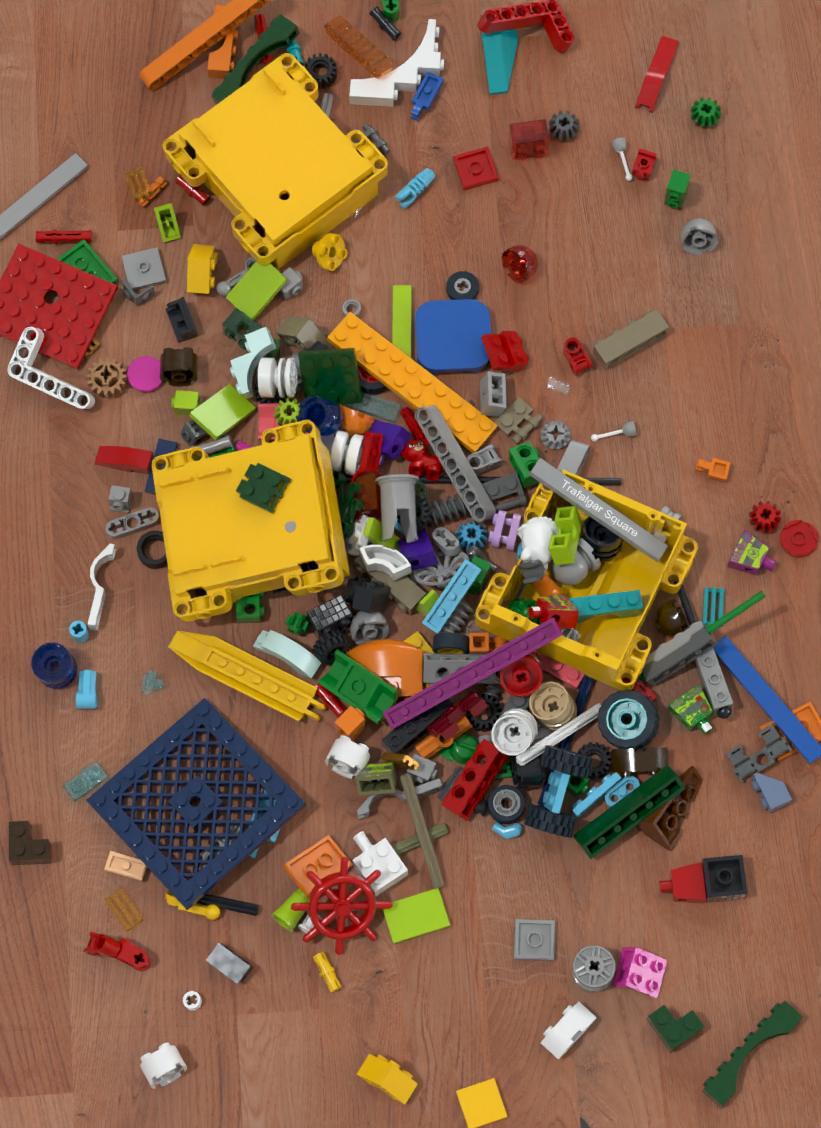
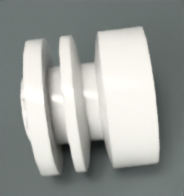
[258,358,298,398]
[491,708,538,755]

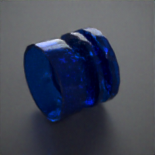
[31,643,78,690]

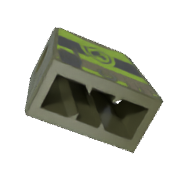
[355,762,398,796]

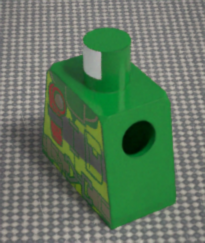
[668,685,713,735]

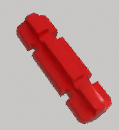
[400,407,425,440]

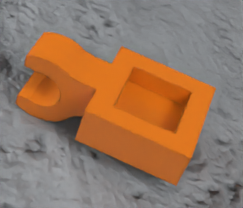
[695,458,731,482]

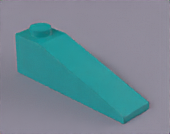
[480,29,518,95]

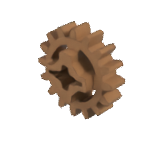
[86,357,128,398]

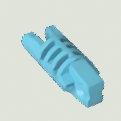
[395,168,436,209]

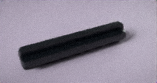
[200,894,259,916]

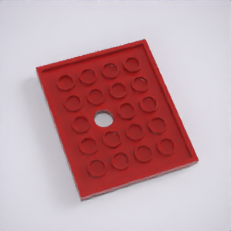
[0,243,118,370]

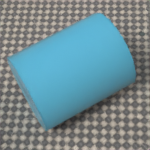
[69,621,89,643]

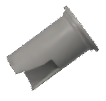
[375,474,419,543]

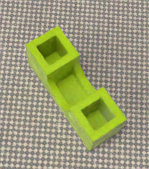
[548,506,582,565]

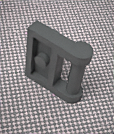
[482,472,528,513]

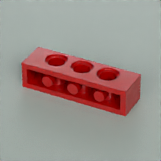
[441,738,509,821]

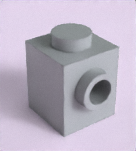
[278,267,303,300]
[407,754,438,785]

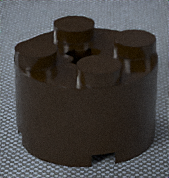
[160,347,198,387]

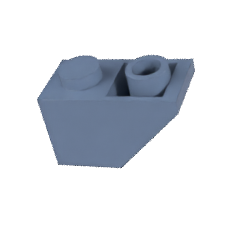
[751,773,792,814]

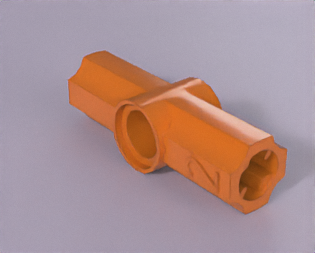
[415,715,473,759]

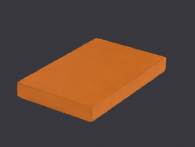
[759,701,821,762]
[283,835,353,897]

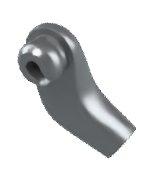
[467,546,498,574]

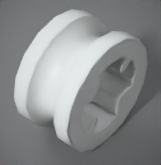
[183,991,202,1011]

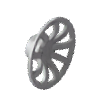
[413,551,470,589]

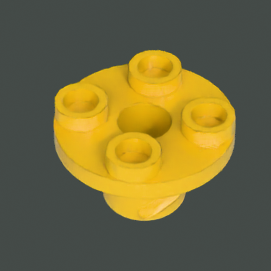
[312,233,347,271]

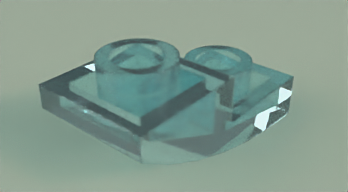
[63,761,108,802]

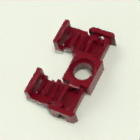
[426,691,488,741]

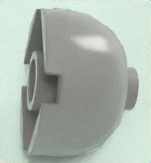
[680,218,718,255]
[350,611,389,645]

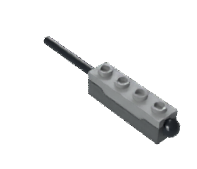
[674,581,733,719]

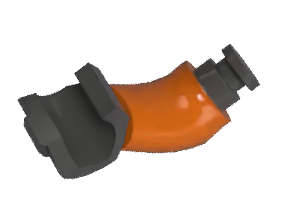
[517,559,562,597]

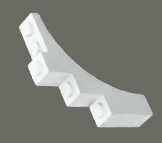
[349,19,444,107]

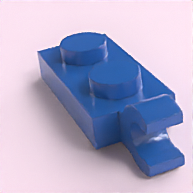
[411,72,444,121]

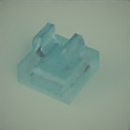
[141,670,164,694]

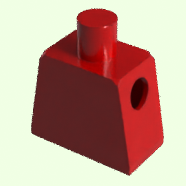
[659,862,706,904]

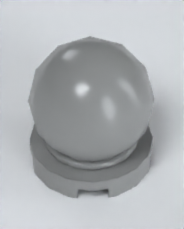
[551,538,601,585]

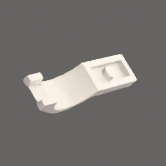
[88,544,117,631]

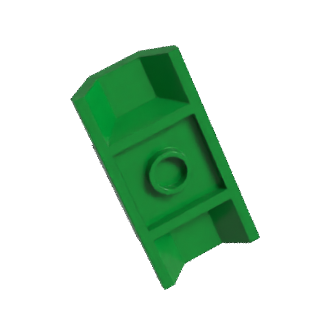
[318,649,398,724]

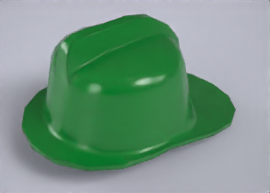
[439,733,479,765]

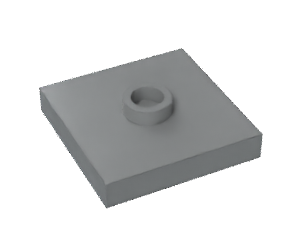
[122,247,166,291]

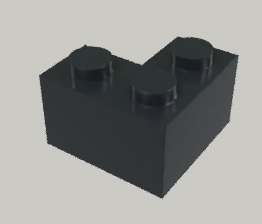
[344,576,391,613]

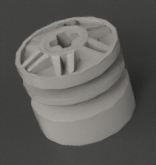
[572,945,615,993]

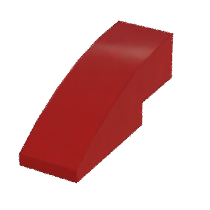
[95,446,154,474]

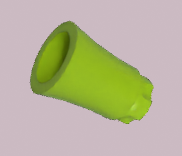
[271,888,309,932]

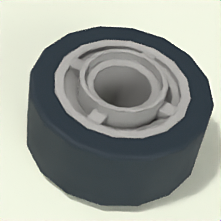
[488,785,525,824]

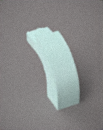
[253,630,321,678]

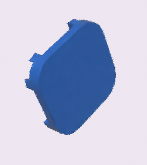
[415,299,491,375]

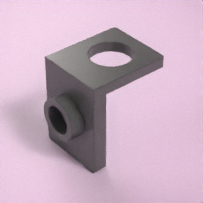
[121,279,155,306]

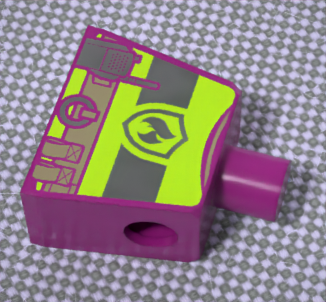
[727,530,776,575]

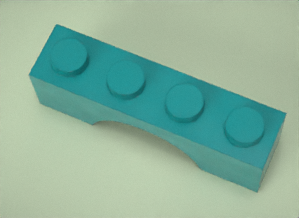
[568,590,643,623]

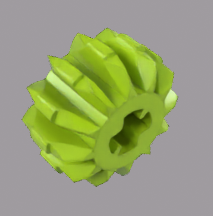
[273,397,306,426]

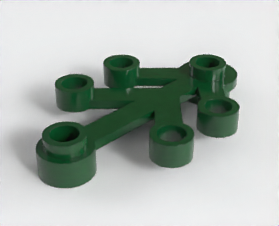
[333,471,363,539]

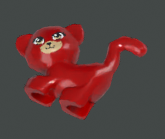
[399,438,462,482]

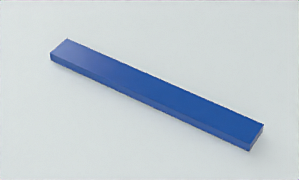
[713,636,821,765]

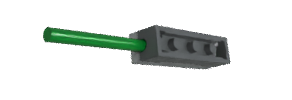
[638,591,766,686]

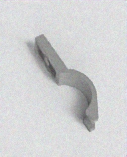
[357,779,442,820]

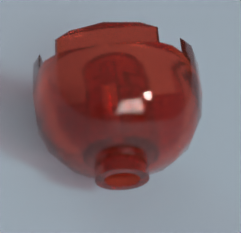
[501,245,538,283]

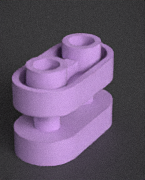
[488,510,522,551]

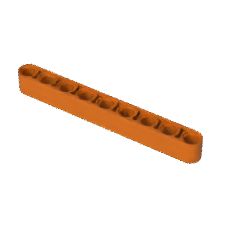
[139,0,271,91]

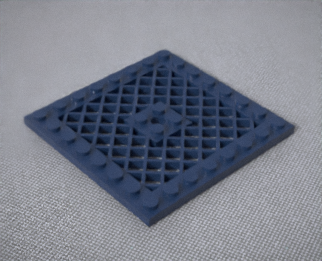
[86,698,306,910]

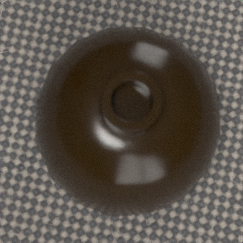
[655,599,688,638]

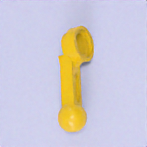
[165,891,220,920]

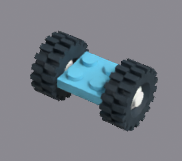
[524,745,593,838]

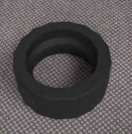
[136,530,168,569]

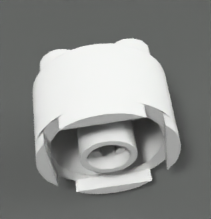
[325,735,370,779]
[140,1042,187,1089]

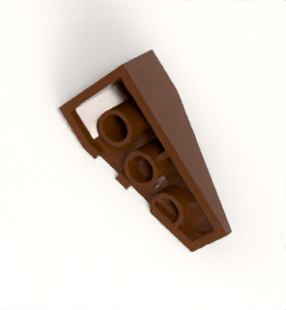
[638,766,703,850]

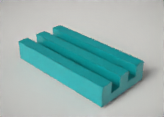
[702,587,724,627]

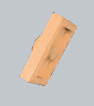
[104,851,147,881]

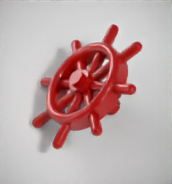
[291,857,393,955]

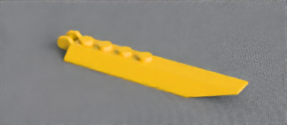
[168,630,326,722]

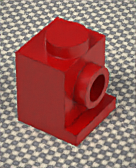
[632,148,657,181]

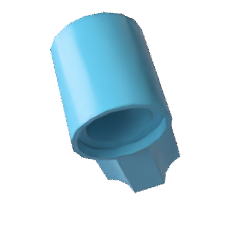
[76,670,97,709]

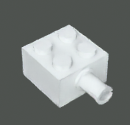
[353,831,408,897]

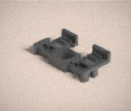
[725,724,792,782]

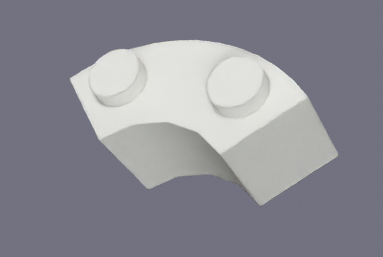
[359,545,411,581]
[541,1002,596,1059]

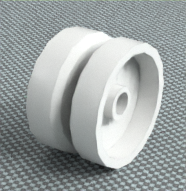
[330,430,365,476]

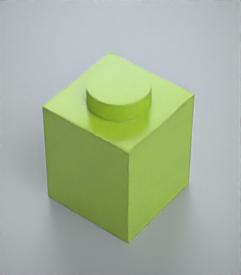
[171,390,200,416]

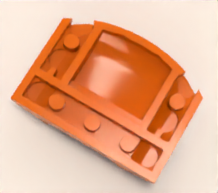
[347,639,423,697]

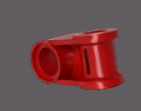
[563,337,593,376]
[83,932,121,958]
[114,937,151,971]

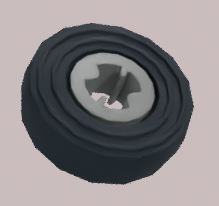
[446,271,479,300]

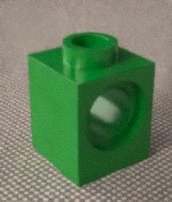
[566,774,589,798]

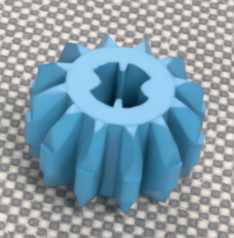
[456,520,488,552]

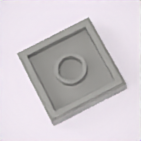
[514,919,555,961]

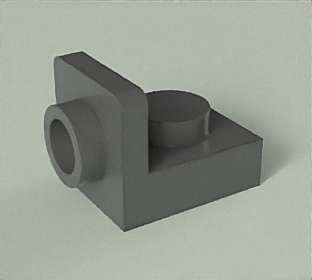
[181,420,209,447]

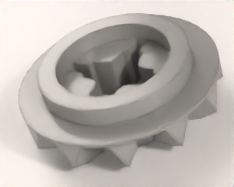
[540,420,571,450]

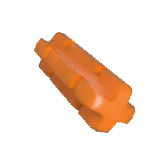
[136,176,167,207]

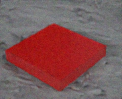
[453,146,499,191]

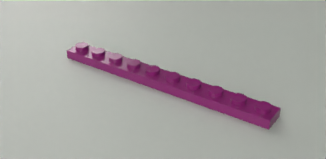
[383,617,563,729]

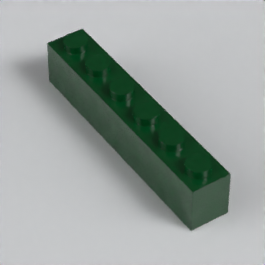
[573,765,686,859]

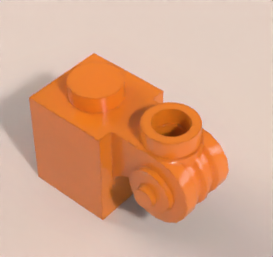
[469,632,508,654]

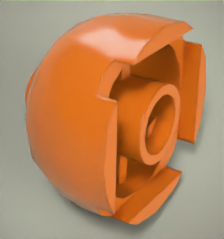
[337,405,376,438]

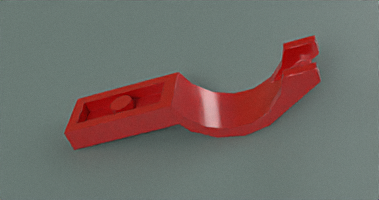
[635,36,679,113]
[349,431,384,518]

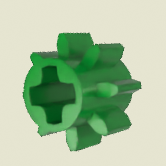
[285,612,310,636]

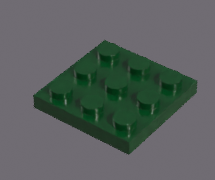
[298,348,363,405]

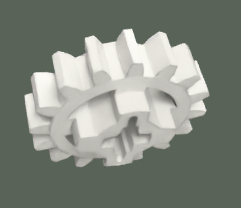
[345,515,371,557]

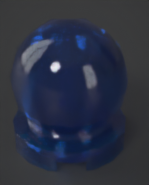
[296,396,344,436]

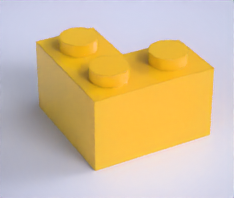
[187,244,218,294]
[356,1054,417,1105]

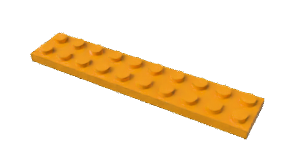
[326,312,497,453]

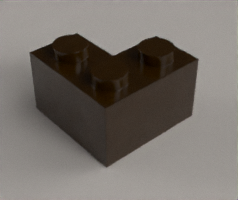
[9,821,52,866]

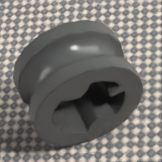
[482,685,501,700]

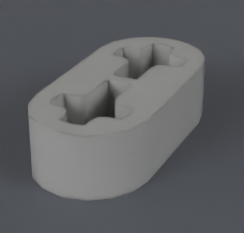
[432,527,461,556]

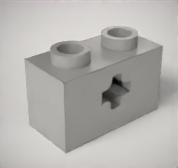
[480,371,506,417]

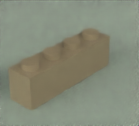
[593,309,669,370]
[354,544,426,616]

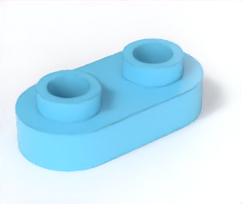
[605,776,640,808]

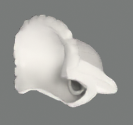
[517,516,558,572]

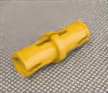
[313,952,342,993]

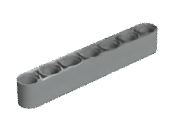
[415,405,496,522]

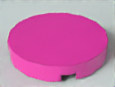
[127,356,162,393]

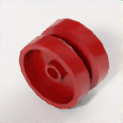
[499,651,543,697]

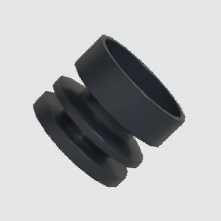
[583,516,623,562]

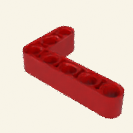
[477,0,575,53]

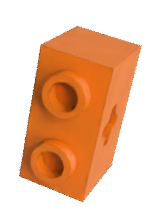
[334,706,366,742]

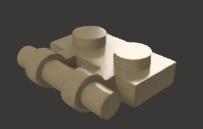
[494,397,543,444]

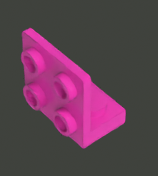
[612,947,667,998]

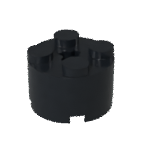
[509,748,545,789]

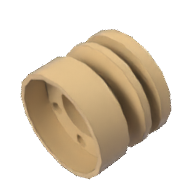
[529,681,577,731]

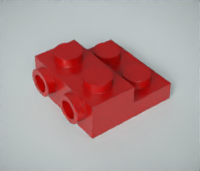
[481,331,529,371]

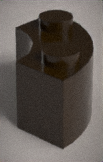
[612,747,668,777]

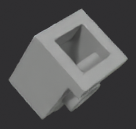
[109,485,133,513]

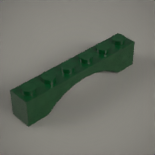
[211,14,300,104]
[702,1001,803,1109]

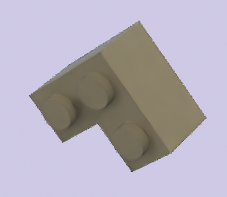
[276,316,331,351]

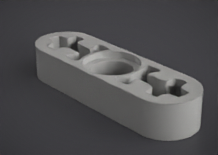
[105,507,160,539]

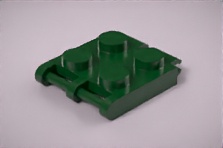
[236,463,292,514]

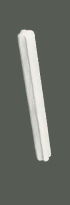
[516,703,601,766]

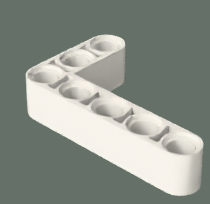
[7,327,95,409]

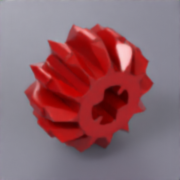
[749,501,781,534]

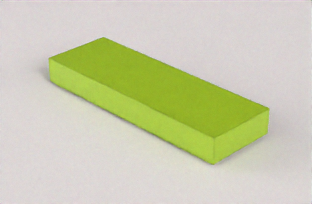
[363,517,401,552]

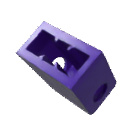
[371,420,412,467]
[398,528,439,571]

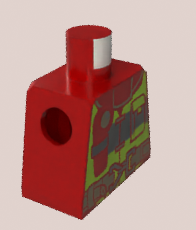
[528,594,579,628]

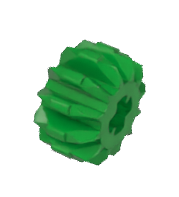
[690,97,721,128]

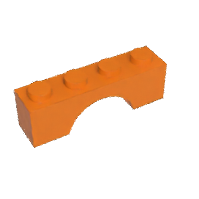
[207,5,239,79]

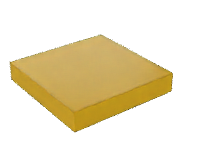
[456,1078,507,1128]

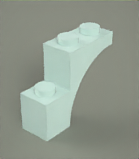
[230,327,276,399]

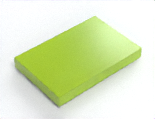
[226,255,288,322]
[189,384,256,441]
[382,888,450,944]

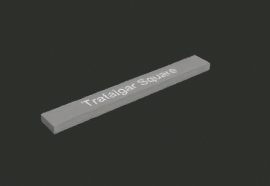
[529,458,668,562]

